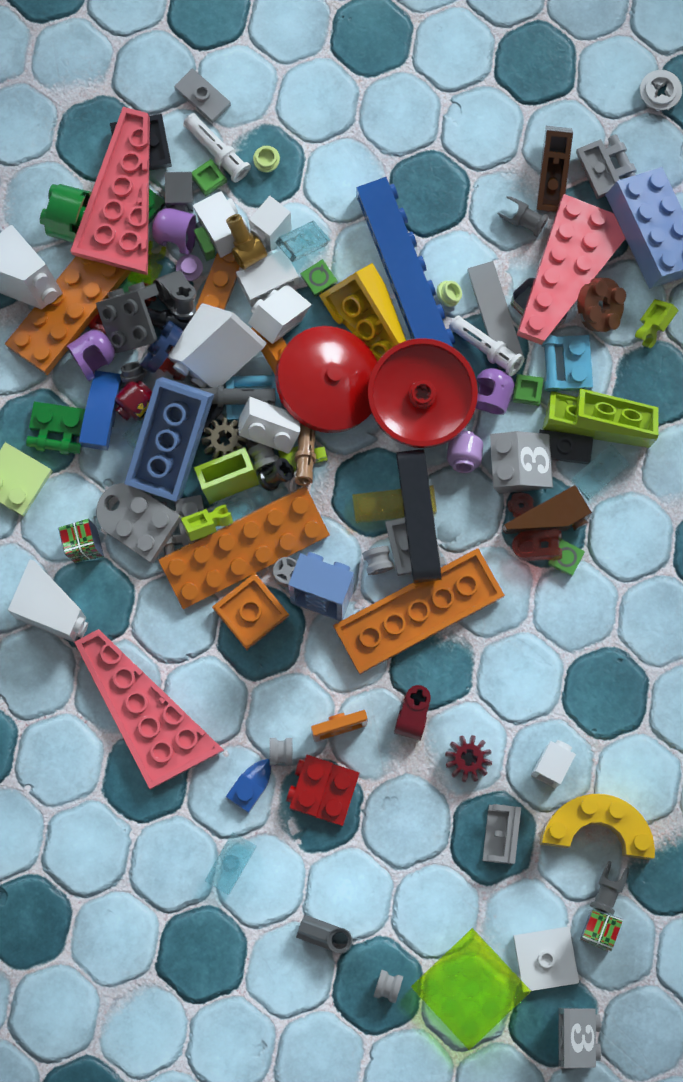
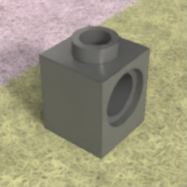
[165,172,194,212]

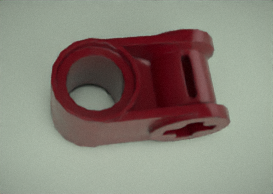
[394,685,431,741]

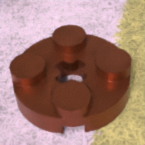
[577,278,626,332]

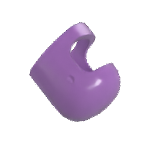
[152,208,196,255]
[67,330,115,381]
[476,368,514,415]

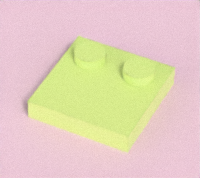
[0,442,53,517]

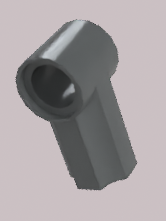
[296,914,354,954]

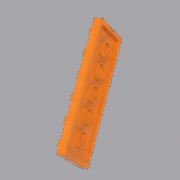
[5,256,131,376]
[158,486,330,609]
[333,548,505,675]

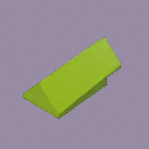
[542,388,658,448]

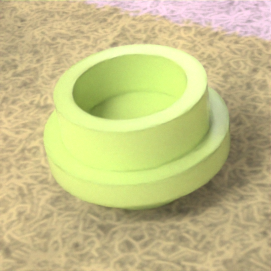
[253,146,280,172]
[437,281,462,307]

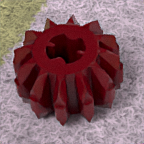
[445,735,492,783]

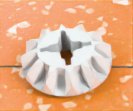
[640,70,682,112]

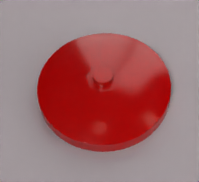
[275,326,377,433]
[368,338,478,448]

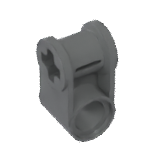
[153,270,196,320]

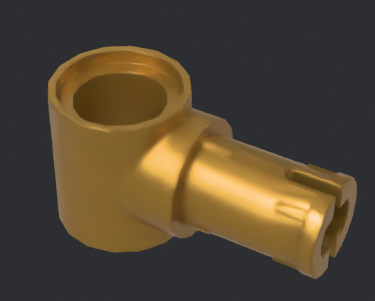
[226,214,267,270]

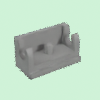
[482,804,521,865]

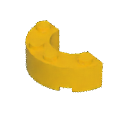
[539,794,655,860]

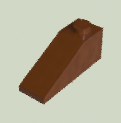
[536,126,573,212]
[502,485,592,534]

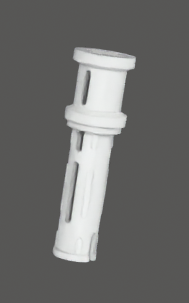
[183,113,251,183]
[449,315,524,376]

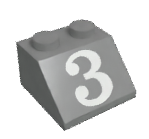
[490,431,553,494]
[559,1008,601,1068]

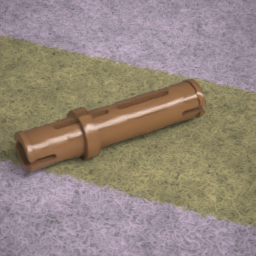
[294,423,316,486]

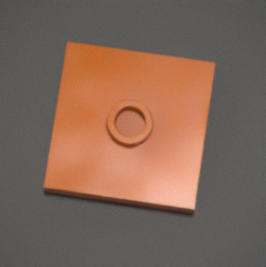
[212,573,290,650]
[311,710,368,742]

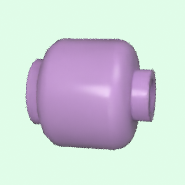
[447,431,483,473]

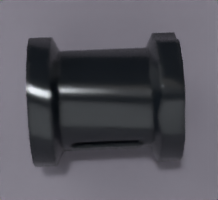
[258,458,294,491]

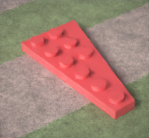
[70,107,150,275]
[516,194,626,345]
[74,629,224,790]

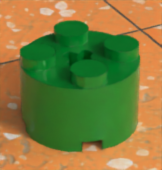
[40,184,92,243]

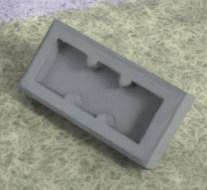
[174,68,231,123]

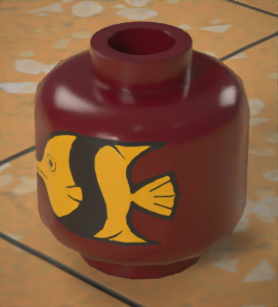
[115,381,152,421]

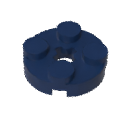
[139,320,183,373]

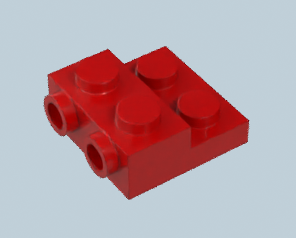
[286,755,360,826]

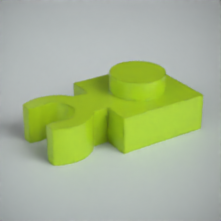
[181,505,233,541]

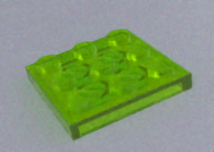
[411,928,531,1051]

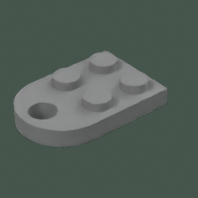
[96,483,183,563]

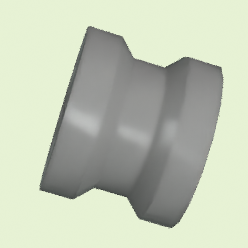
[248,443,279,472]
[362,546,394,575]
[273,557,297,587]
[270,738,293,766]
[373,970,403,1003]

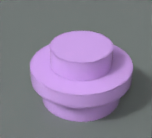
[176,254,203,281]

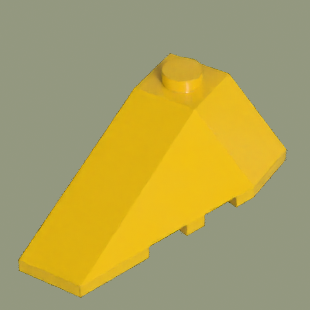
[319,263,406,361]

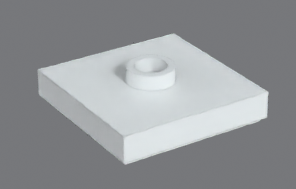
[513,926,579,992]

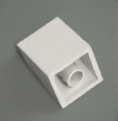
[0,225,63,309]
[168,303,267,388]
[8,559,88,642]

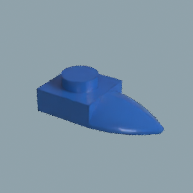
[226,759,271,813]

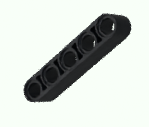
[396,449,442,583]

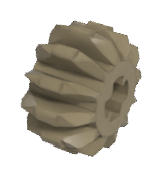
[202,418,248,460]

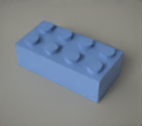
[605,167,683,289]
[124,377,214,502]
[288,552,354,621]

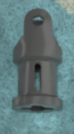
[497,196,549,237]
[590,861,629,915]

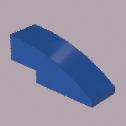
[79,370,122,451]

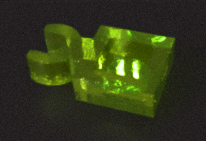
[128,241,166,286]

